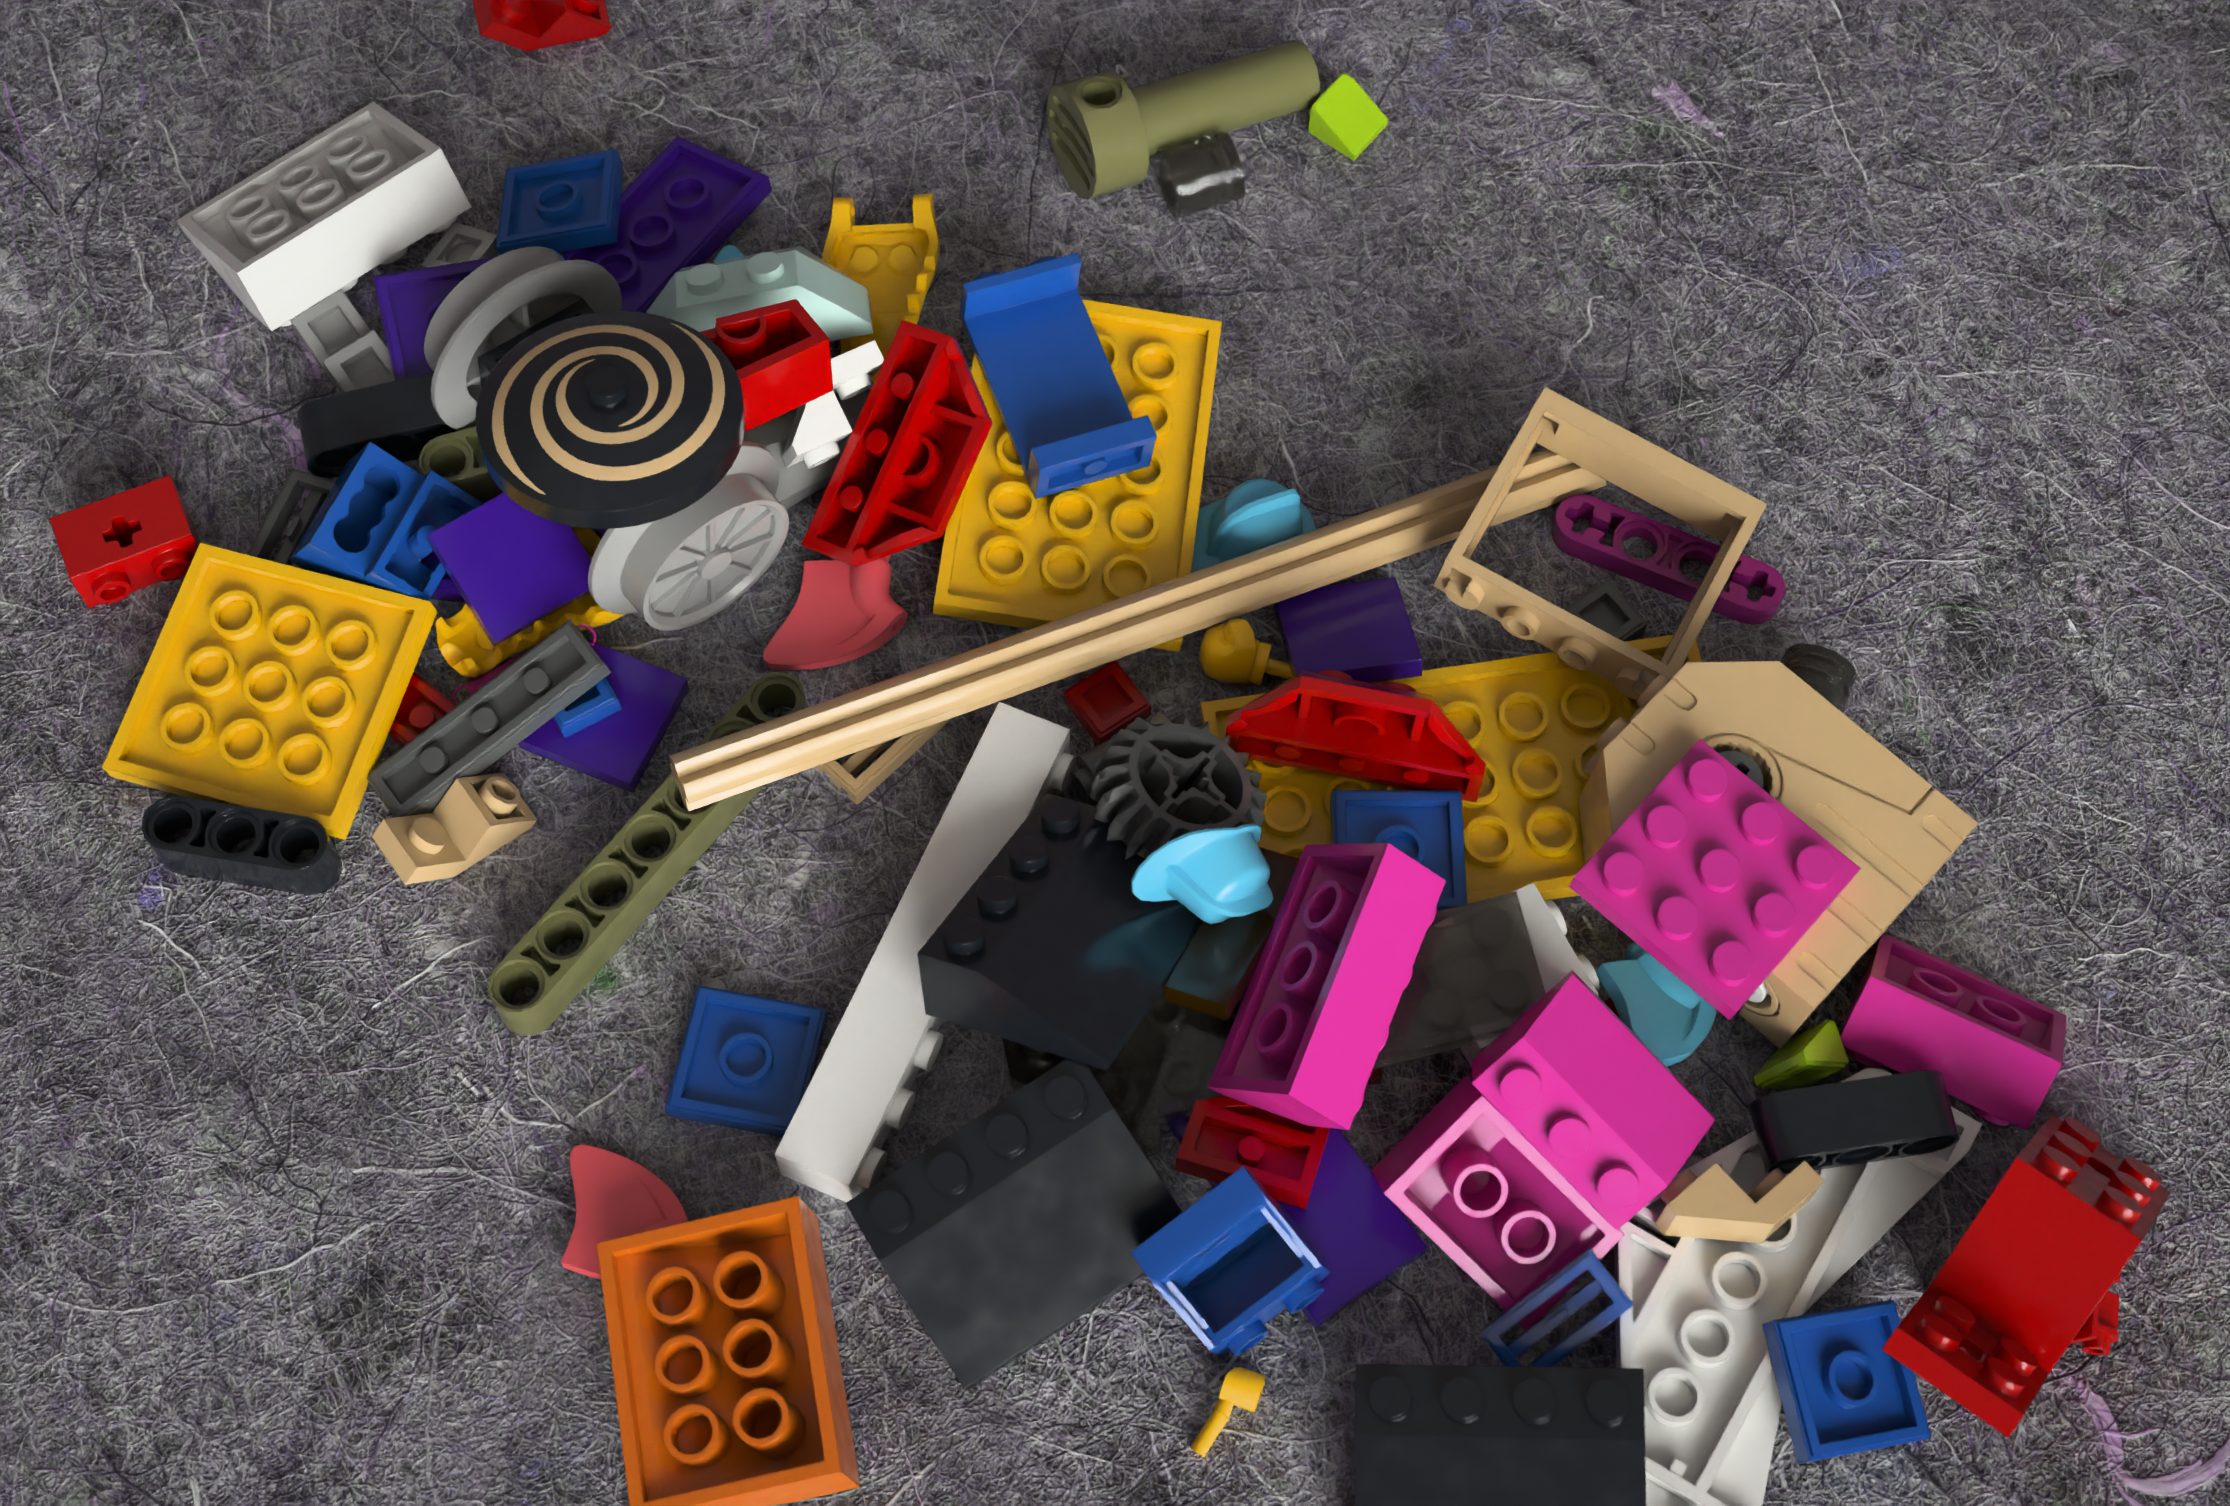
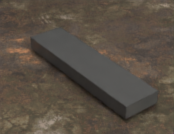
[367,619,611,818]

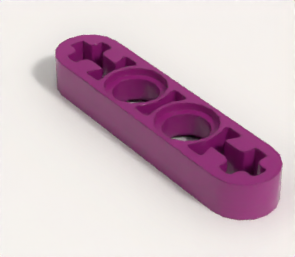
[1551,494,1785,625]

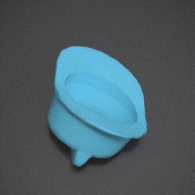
[1191,478,1316,573]
[1131,823,1273,924]

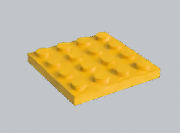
[102,543,437,840]

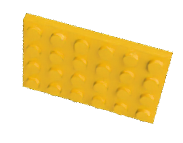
[933,299,1222,652]

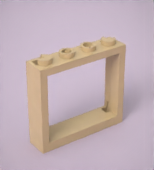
[1434,387,1767,700]

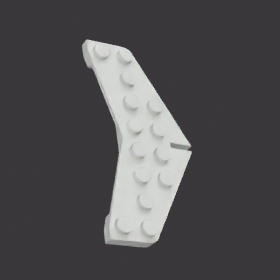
[1614,1068,1982,1506]

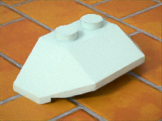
[646,246,873,341]

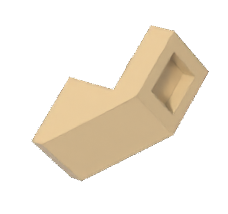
[371,773,538,885]
[1655,1160,1824,1244]

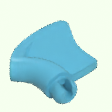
[1596,941,1716,1067]

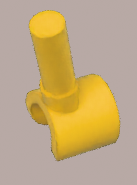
[1189,1367,1265,1457]

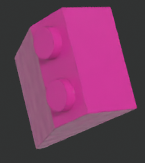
[1371,1075,1625,1330]

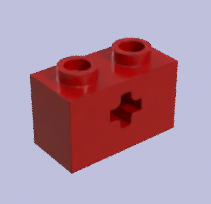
[49,475,200,608]

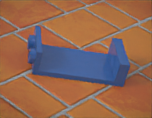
[959,253,1157,499]

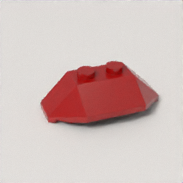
[801,320,993,567]
[1225,670,1486,803]

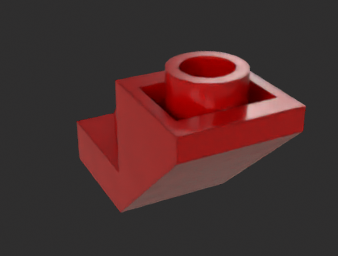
[472,0,611,52]

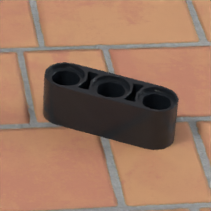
[297,372,458,478]
[141,796,342,895]
[1749,1070,1960,1175]

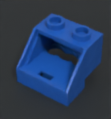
[289,442,483,601]
[1131,1166,1332,1357]

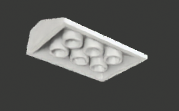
[176,102,471,331]

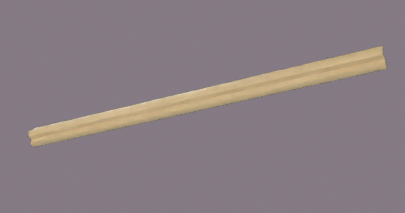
[669,449,1607,811]

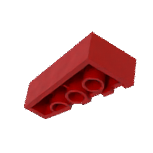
[700,299,833,433]

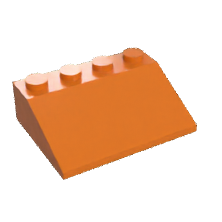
[597,1196,860,1506]

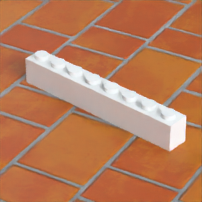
[775,702,1076,1203]

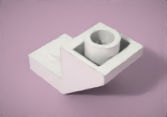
[781,340,884,469]

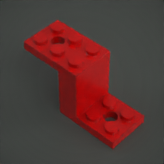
[1882,1114,2171,1438]

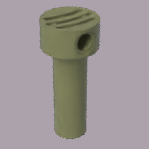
[1046,40,1320,200]

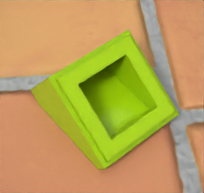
[1308,72,1388,161]
[1754,1020,1849,1089]

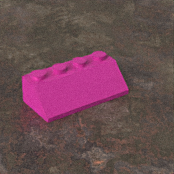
[1207,843,1446,1130]

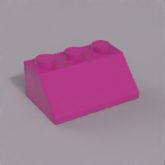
[1839,933,2067,1130]
[1471,970,1715,1231]

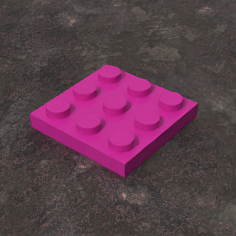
[1569,739,1861,1020]

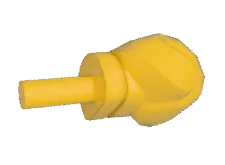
[1199,618,1293,686]

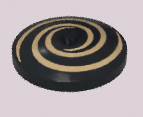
[475,311,745,529]

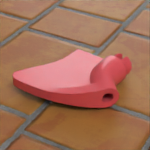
[763,555,908,671]
[561,1144,688,1280]

